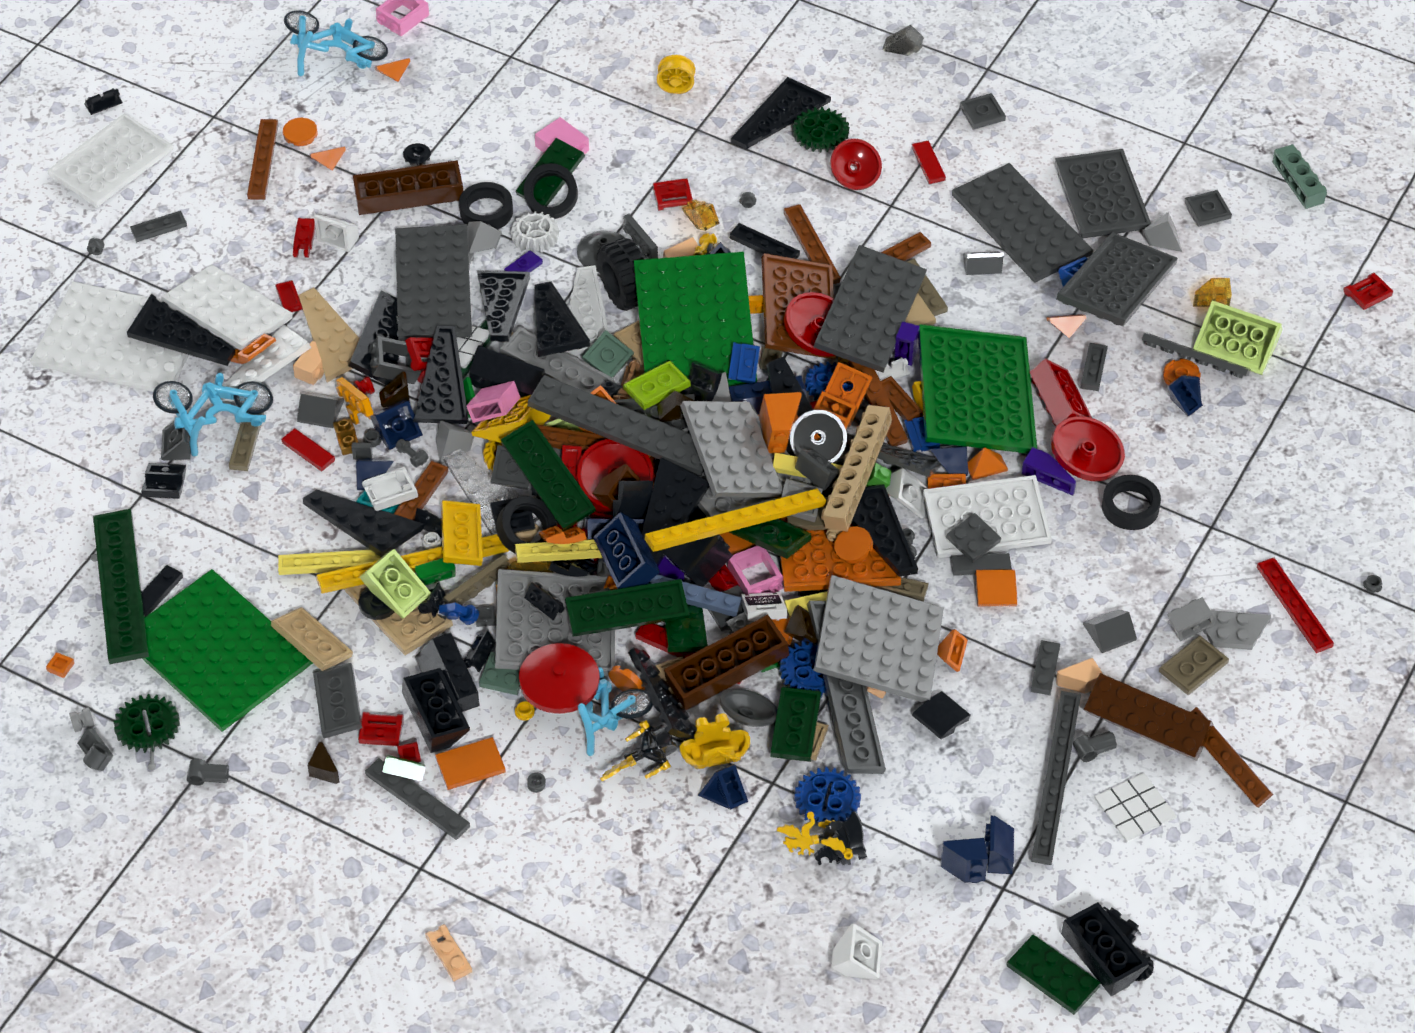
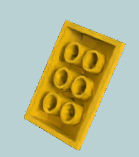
[471,395,551,443]

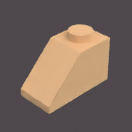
[293,341,324,385]
[1056,658,1103,694]

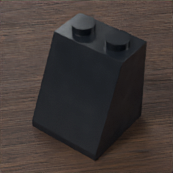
[663,535,733,587]

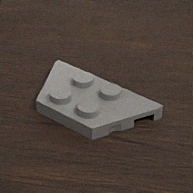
[1203,610,1271,650]

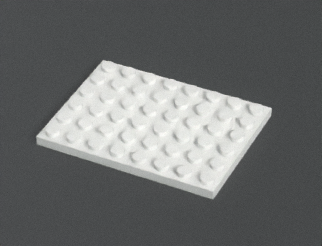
[30,281,203,395]

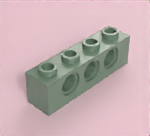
[1272,144,1327,209]

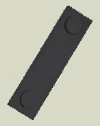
[730,223,800,259]
[142,565,183,617]

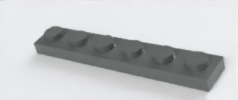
[1142,333,1251,378]
[365,758,470,840]

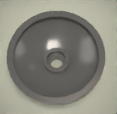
[577,230,625,272]
[790,409,847,463]
[720,688,778,727]

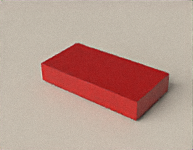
[275,280,302,312]

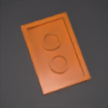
[435,737,506,790]

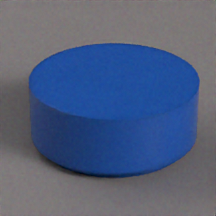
[459,605,479,625]

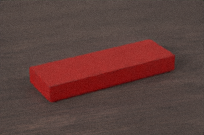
[912,140,946,184]
[281,428,335,472]

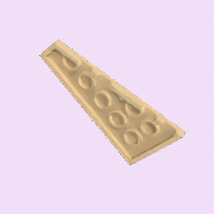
[298,287,359,382]
[344,584,453,656]

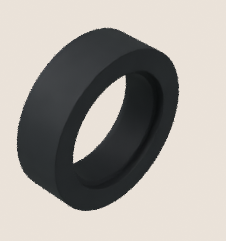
[524,163,578,219]
[459,182,513,230]
[1102,475,1161,530]
[496,496,557,554]

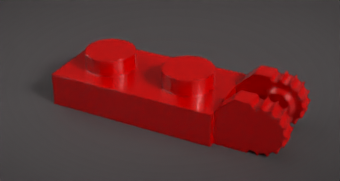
[293,218,316,258]

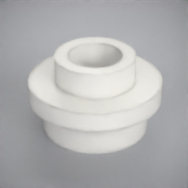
[422,532,442,550]

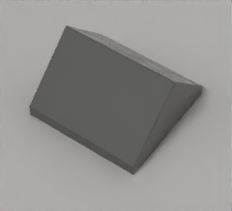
[963,251,1004,275]
[297,392,344,428]
[161,421,191,461]
[795,449,839,491]
[1083,609,1137,653]

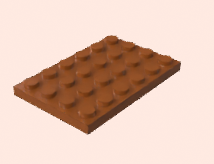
[761,253,836,360]

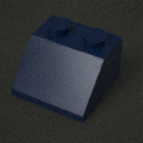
[370,401,423,450]
[940,838,988,883]

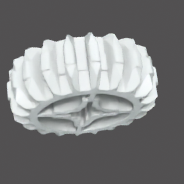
[511,211,559,253]

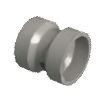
[69,707,95,732]

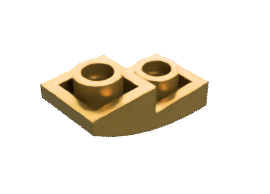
[333,418,359,455]

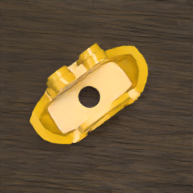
[679,713,750,769]

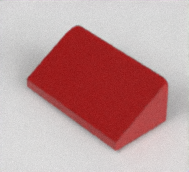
[709,565,739,592]

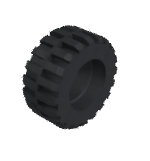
[597,238,645,311]

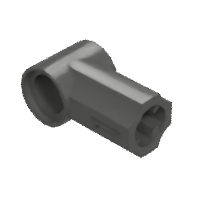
[1073,731,1117,762]
[186,759,229,786]

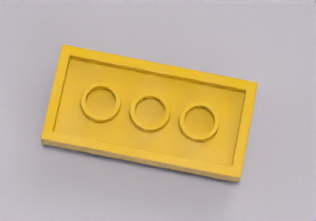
[441,500,483,566]

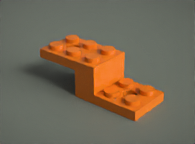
[814,362,873,440]

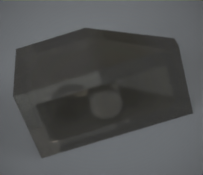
[883,24,924,56]

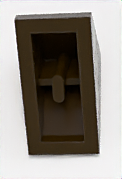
[379,372,410,407]
[657,391,695,422]
[785,605,818,644]
[307,741,340,784]

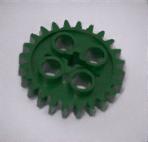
[793,107,850,153]
[113,694,180,753]

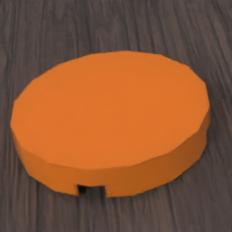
[283,117,318,146]
[1163,359,1201,386]
[834,526,873,564]
[608,665,645,698]

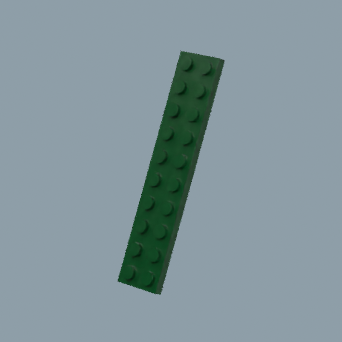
[93,508,149,665]

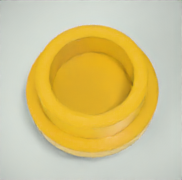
[515,701,535,721]

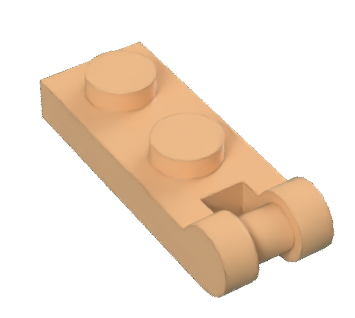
[425,924,472,981]

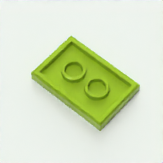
[623,361,691,410]

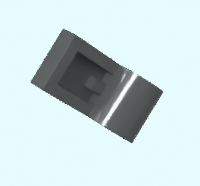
[77,728,114,771]

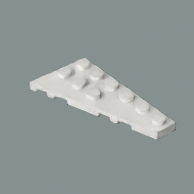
[566,265,609,356]
[220,325,311,404]

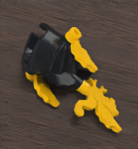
[600,720,677,781]
[777,811,867,865]

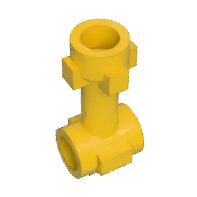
[693,233,717,256]

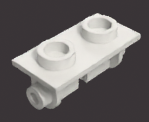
[875,357,910,381]

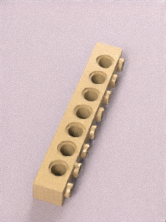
[821,405,892,532]

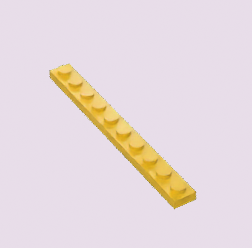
[644,489,826,552]
[316,534,509,594]

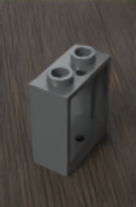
[369,336,421,384]

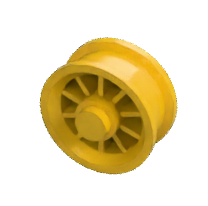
[657,55,696,94]

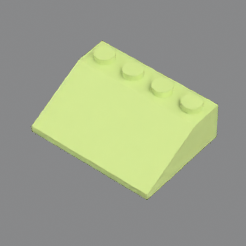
[1193,300,1283,375]

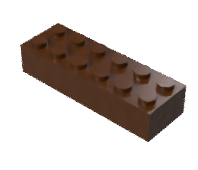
[352,160,463,215]
[664,615,789,711]
[1084,673,1214,761]

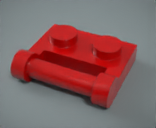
[653,178,693,211]
[1343,273,1393,310]
[405,337,433,371]
[358,712,404,746]

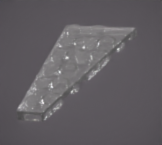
[443,449,539,535]

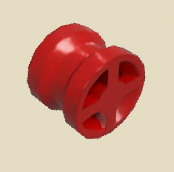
[353,376,375,395]

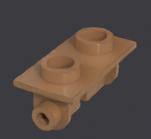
[618,360,644,396]

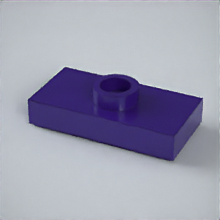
[504,250,543,272]

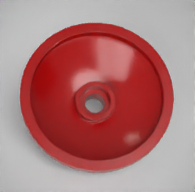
[830,139,882,190]

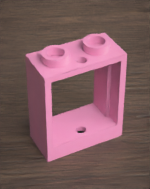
[376,0,429,36]
[728,546,783,596]

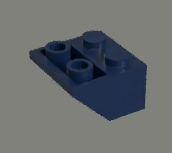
[984,815,1014,874]

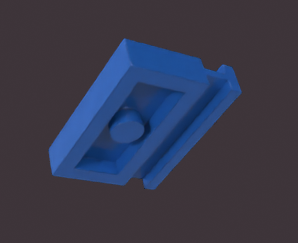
[728,342,760,383]
[904,417,940,452]

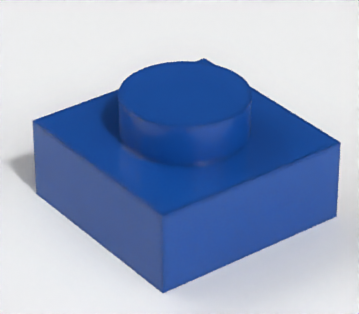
[439,602,467,620]

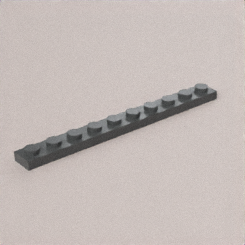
[1031,691,1081,865]

